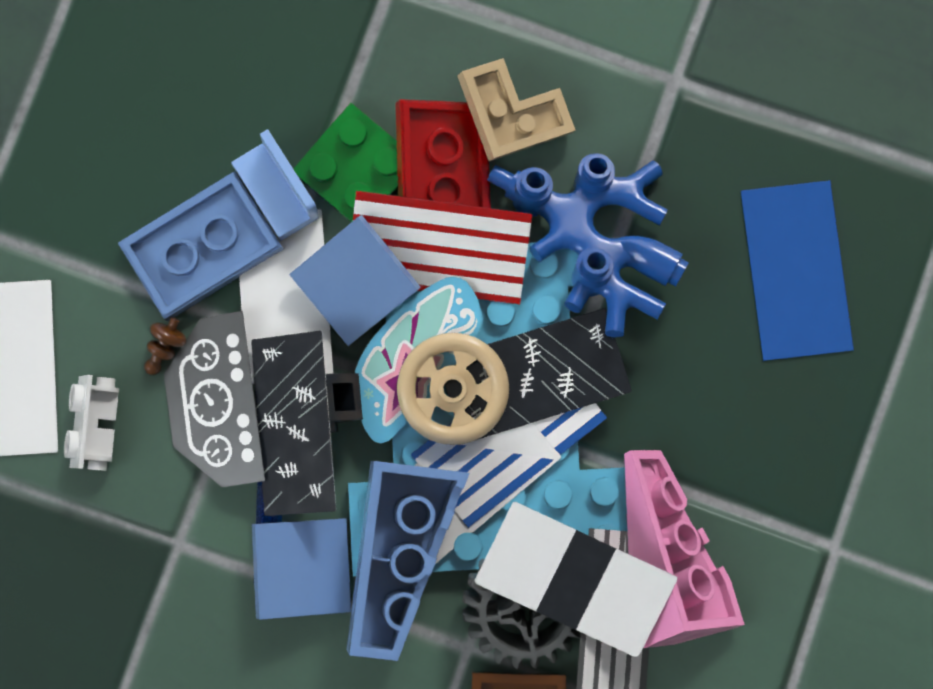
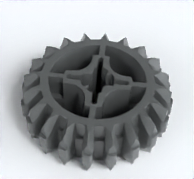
[462,558,581,669]

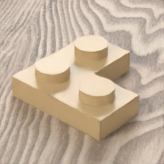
[457,58,576,162]

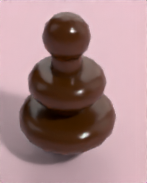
[144,317,187,376]

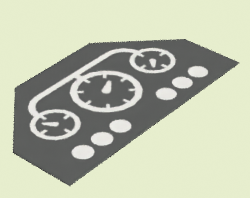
[164,311,265,488]

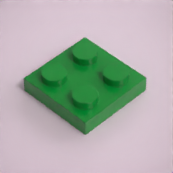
[293,102,398,222]

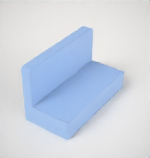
[231,129,319,242]

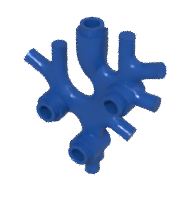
[487,153,689,337]

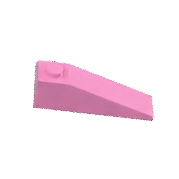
[624,450,745,648]

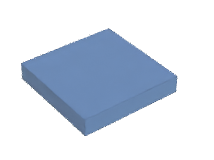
[289,215,420,346]
[252,518,351,620]

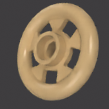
[397,333,509,445]

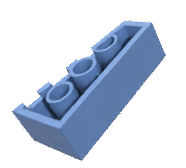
[346,461,470,661]

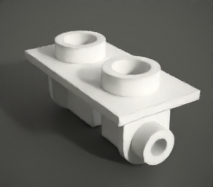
[64,375,119,471]

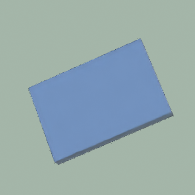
[118,171,283,322]

